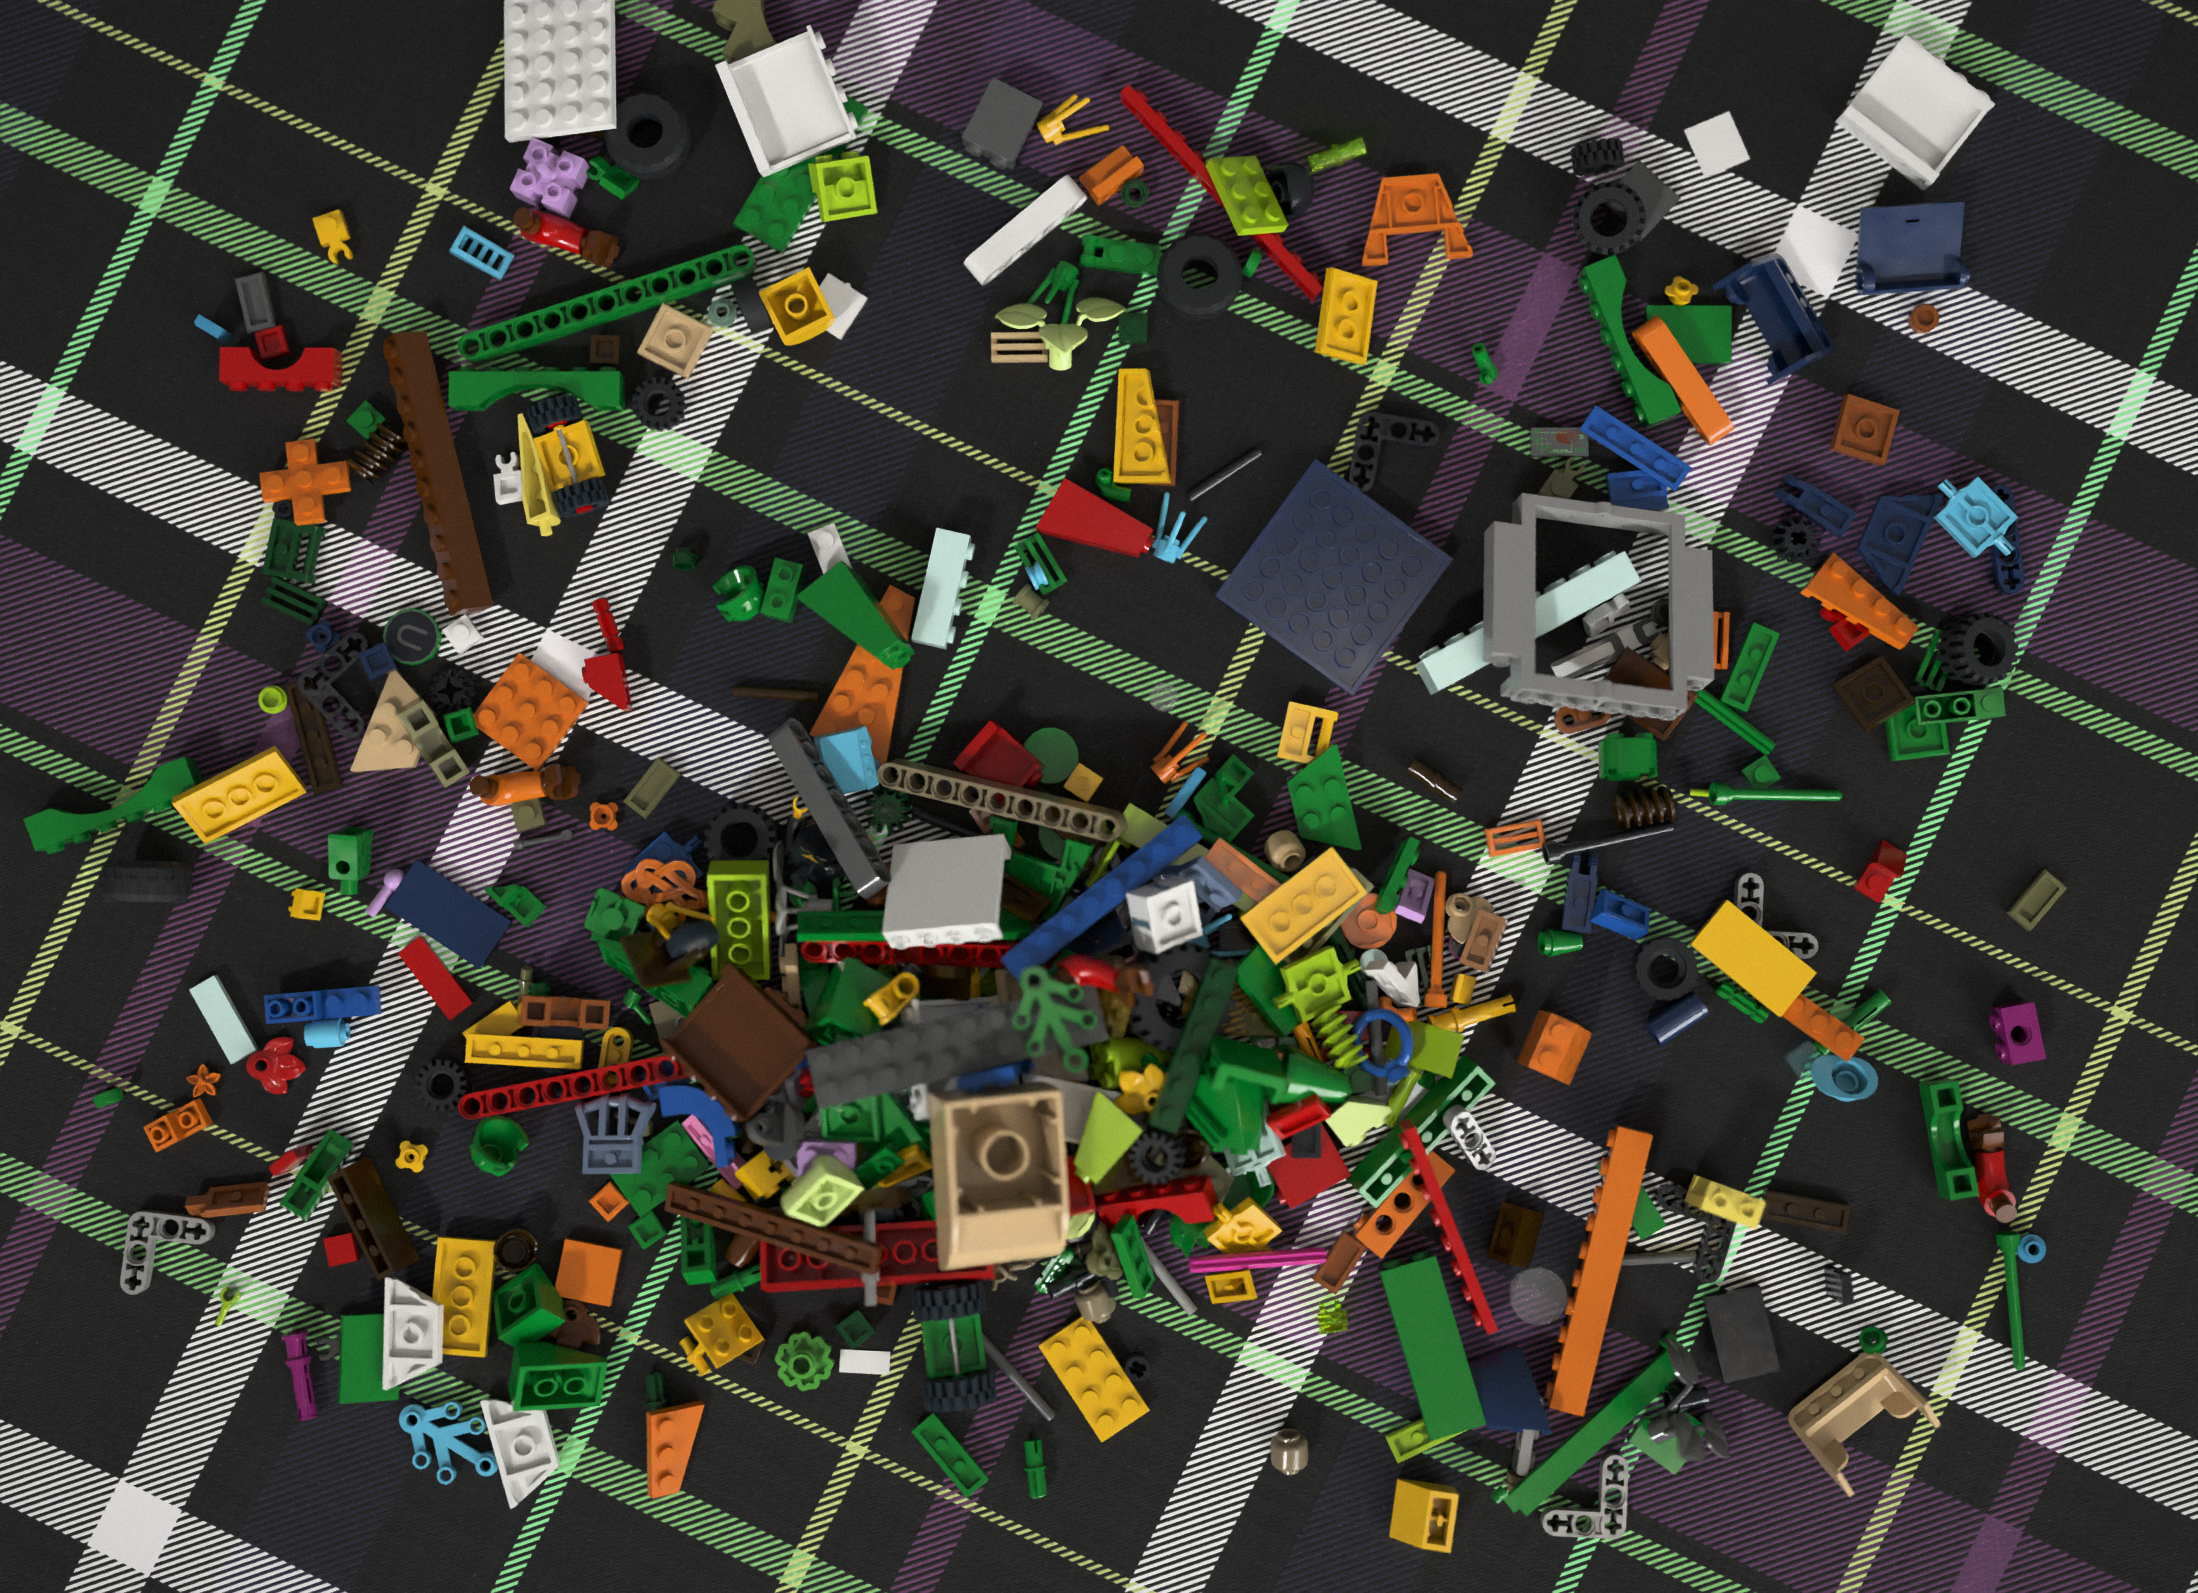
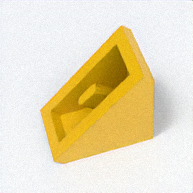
[1205,1269,1257,1304]

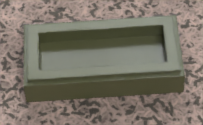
[623,757,682,819]
[2006,869,2067,931]

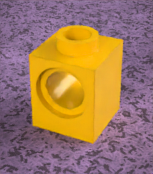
[1063,763,1103,803]

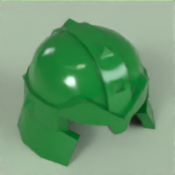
[712,565,765,622]
[470,1115,529,1177]
[1169,1213,1220,1259]

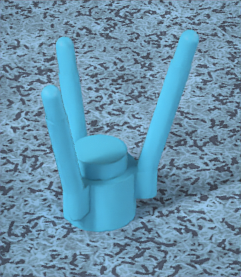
[1152,492,1207,564]
[1187,914,1250,957]

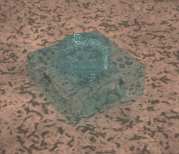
[1783,1040,1820,1081]

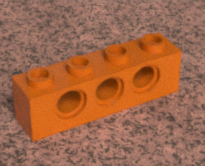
[1352,1151,1456,1259]

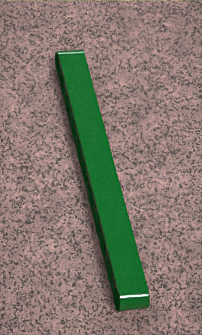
[457,245,757,364]

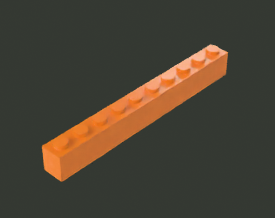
[1544,1124,1653,1417]

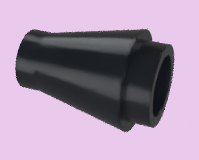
[1663,1385,1709,1414]

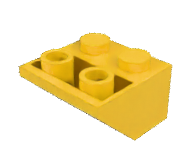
[1389,1478,1459,1553]

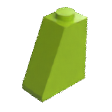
[1074,1091,1143,1184]

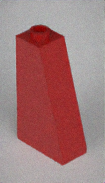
[1036,478,1155,558]

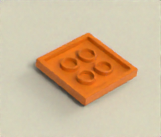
[473,653,590,771]

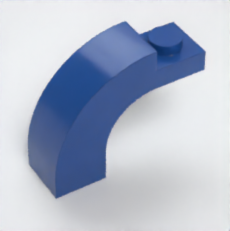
[659,1083,740,1168]

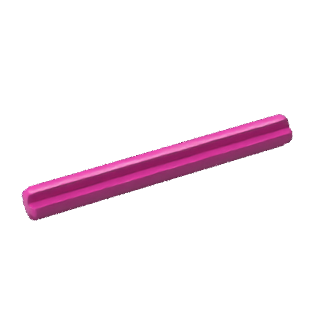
[1189,1247,1327,1273]

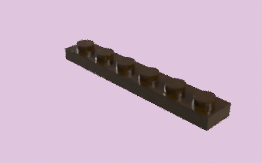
[765,1185,912,1220]

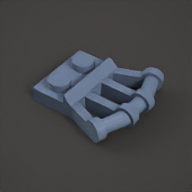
[1151,856,1243,926]
[574,1093,656,1174]

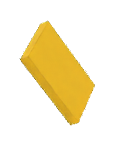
[1315,267,1378,365]

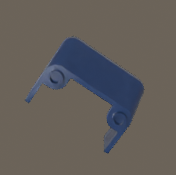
[1712,253,1833,385]

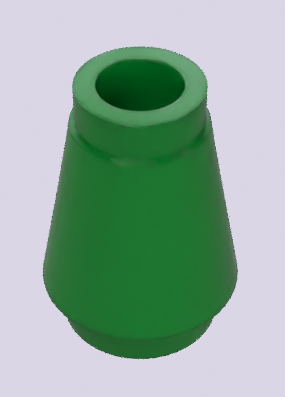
[1538,929,1583,957]

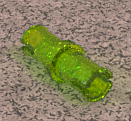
[1307,137,1367,173]

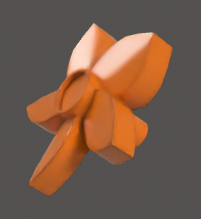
[186,1064,222,1098]

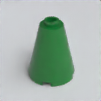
[1277,1045,1353,1104]

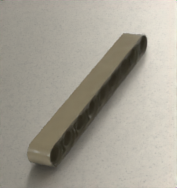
[877,759,1127,841]

